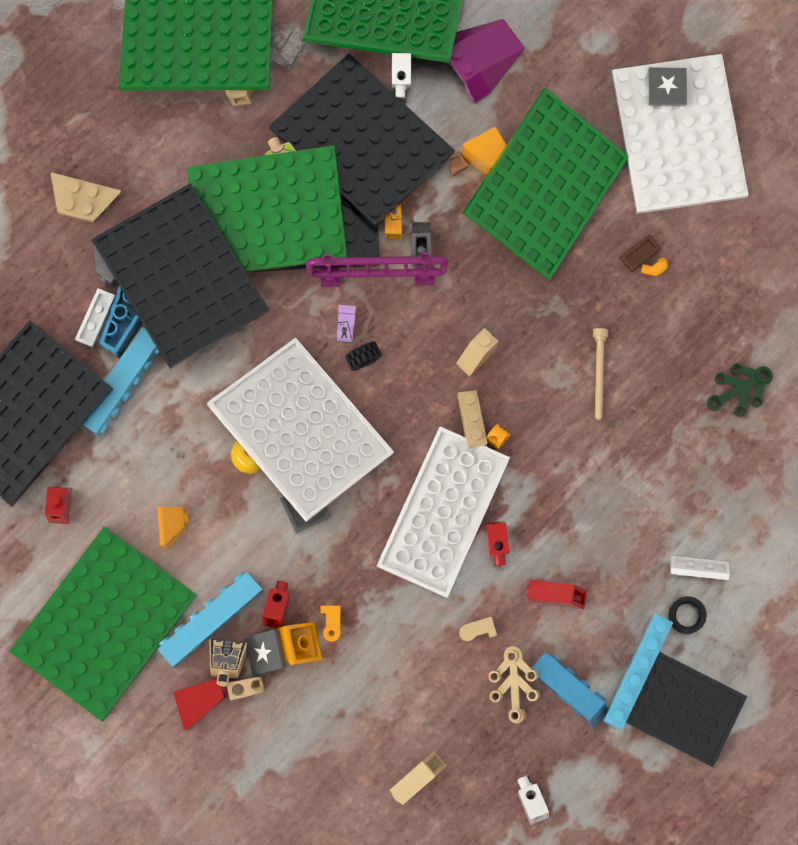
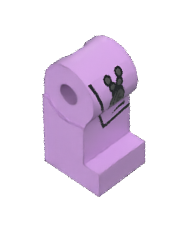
[337,305,356,342]

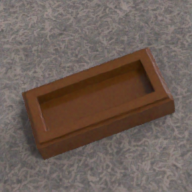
[620,234,661,273]

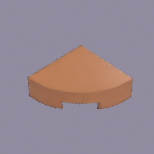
[450,151,469,177]

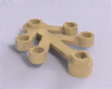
[489,646,540,723]

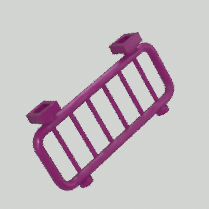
[305,252,448,287]

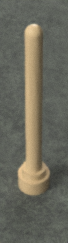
[593,328,608,420]

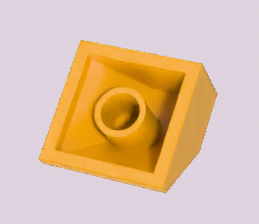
[157,507,189,550]
[277,622,323,665]

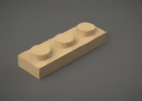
[457,390,487,448]

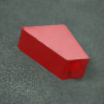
[526,580,587,610]
[173,679,228,731]

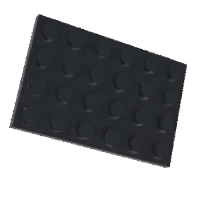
[626,652,747,767]

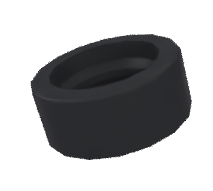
[668,596,707,634]

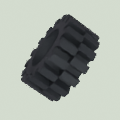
[345,341,382,371]

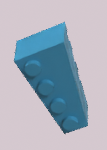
[100,287,141,358]

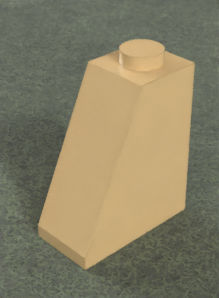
[456,328,498,377]
[390,751,447,805]

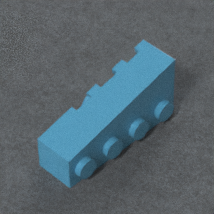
[532,652,608,728]

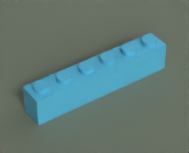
[83,327,160,436]
[158,572,263,668]
[602,614,673,730]

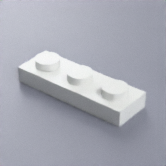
[75,288,116,348]
[670,556,730,580]

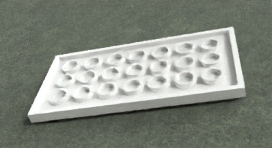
[376,427,510,598]

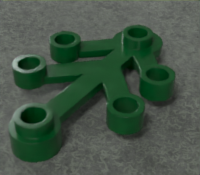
[706,363,773,417]

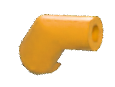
[641,258,668,276]

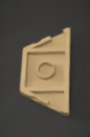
[51,172,122,223]

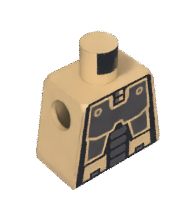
[209,639,247,687]

